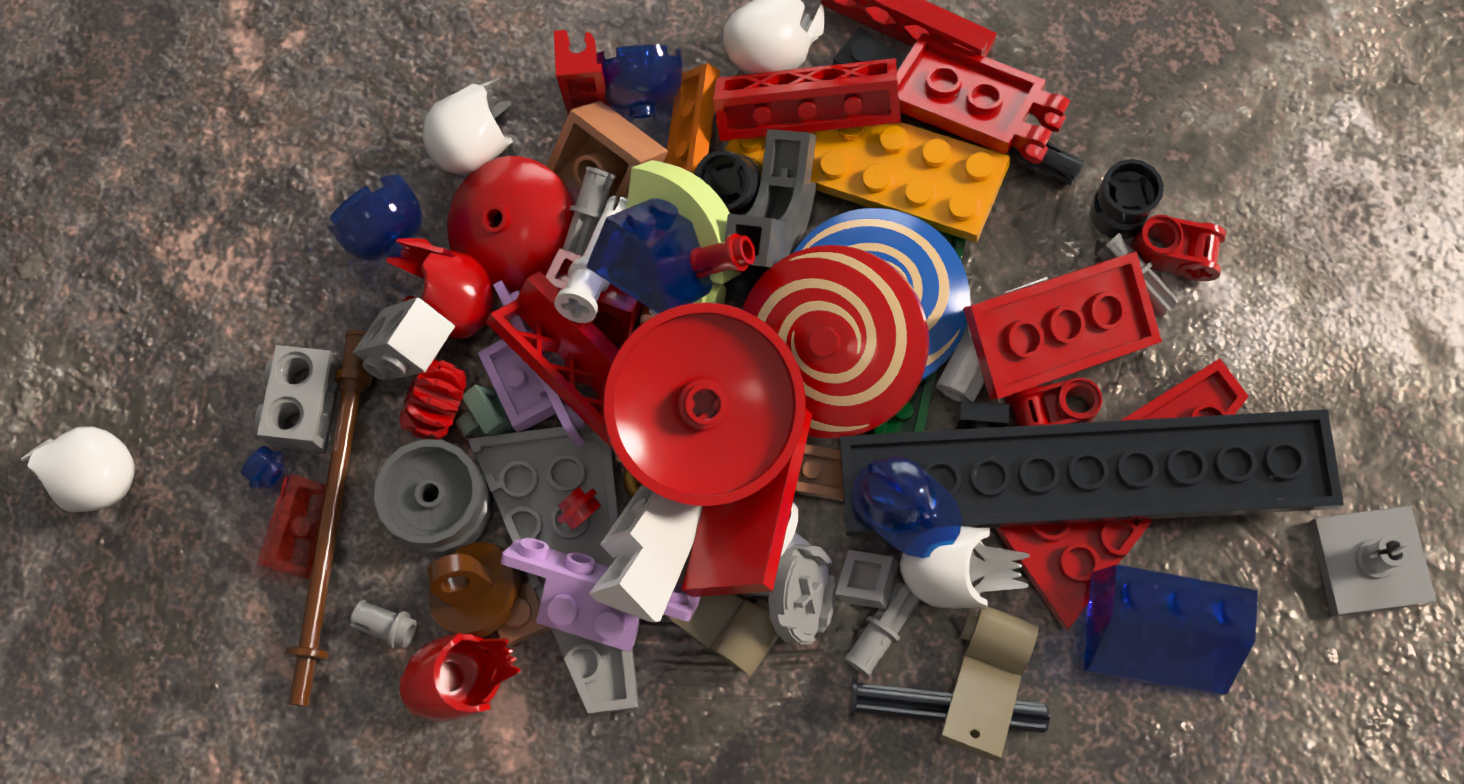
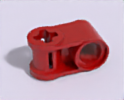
[1130,215,1226,281]
[1004,378,1103,426]

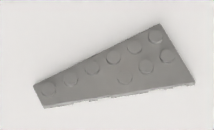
[468,424,639,715]

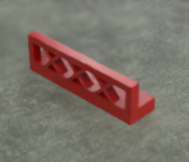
[821,0,997,57]
[713,58,901,141]
[486,271,619,451]

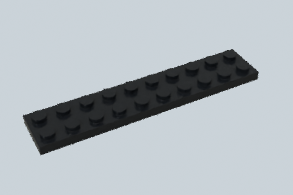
[839,409,1344,536]

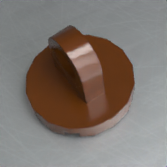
[427,542,522,638]

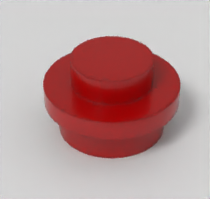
[556,487,602,531]

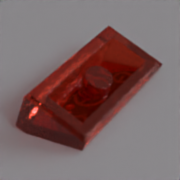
[256,474,326,579]

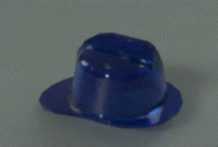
[851,457,962,558]

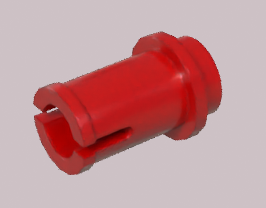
[690,233,755,278]

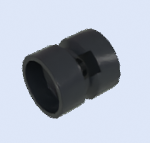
[694,150,763,213]
[1090,159,1164,239]

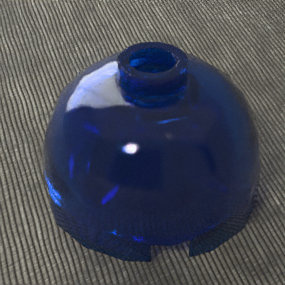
[597,45,683,119]
[327,174,422,261]

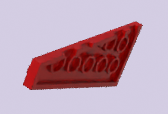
[995,358,1249,632]

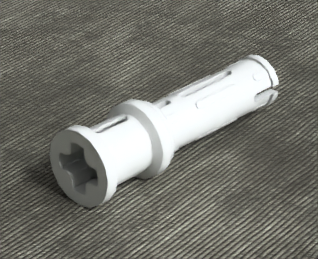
[555,196,634,323]

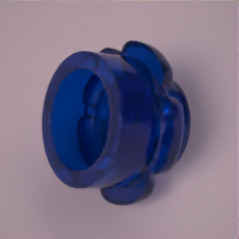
[241,445,286,489]

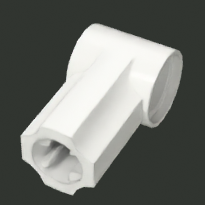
[935,324,984,403]

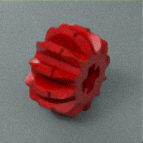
[399,359,466,440]

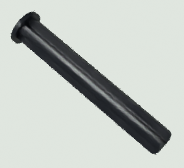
[848,677,1050,733]

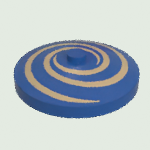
[794,208,970,383]

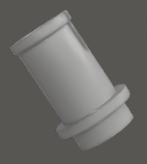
[350,600,417,649]

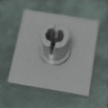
[1309,505,1436,617]

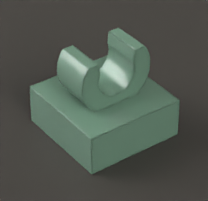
[455,385,515,438]

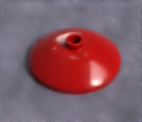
[447,156,574,293]

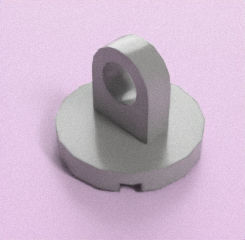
[741,544,837,644]

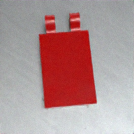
[897,33,1070,164]

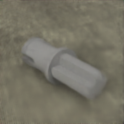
[563,166,615,256]
[1097,233,1178,317]
[844,582,920,677]

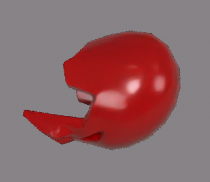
[386,238,494,339]
[399,632,521,722]

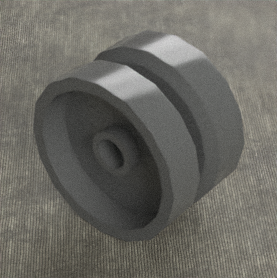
[373,439,493,556]

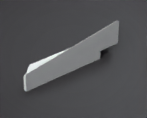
[589,484,703,622]

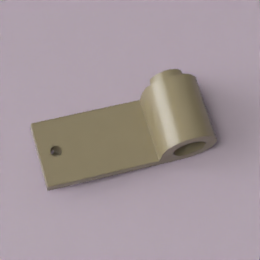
[664,559,779,677]
[940,606,1039,763]

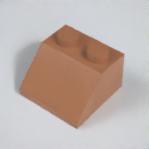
[546,101,668,210]

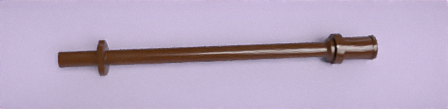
[285,330,373,707]

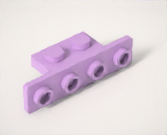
[478,280,586,448]
[501,538,700,652]

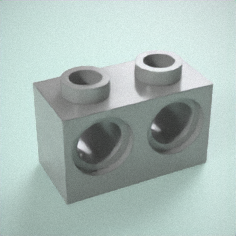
[353,297,455,380]
[255,345,342,453]

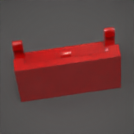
[554,30,611,115]

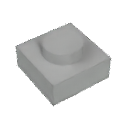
[835,550,899,609]

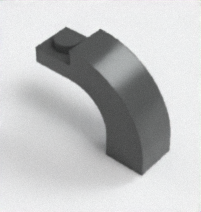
[724,129,817,268]

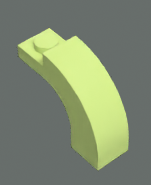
[626,160,741,305]

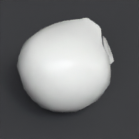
[723,0,824,74]
[423,79,513,176]
[21,426,135,512]
[900,526,1030,609]

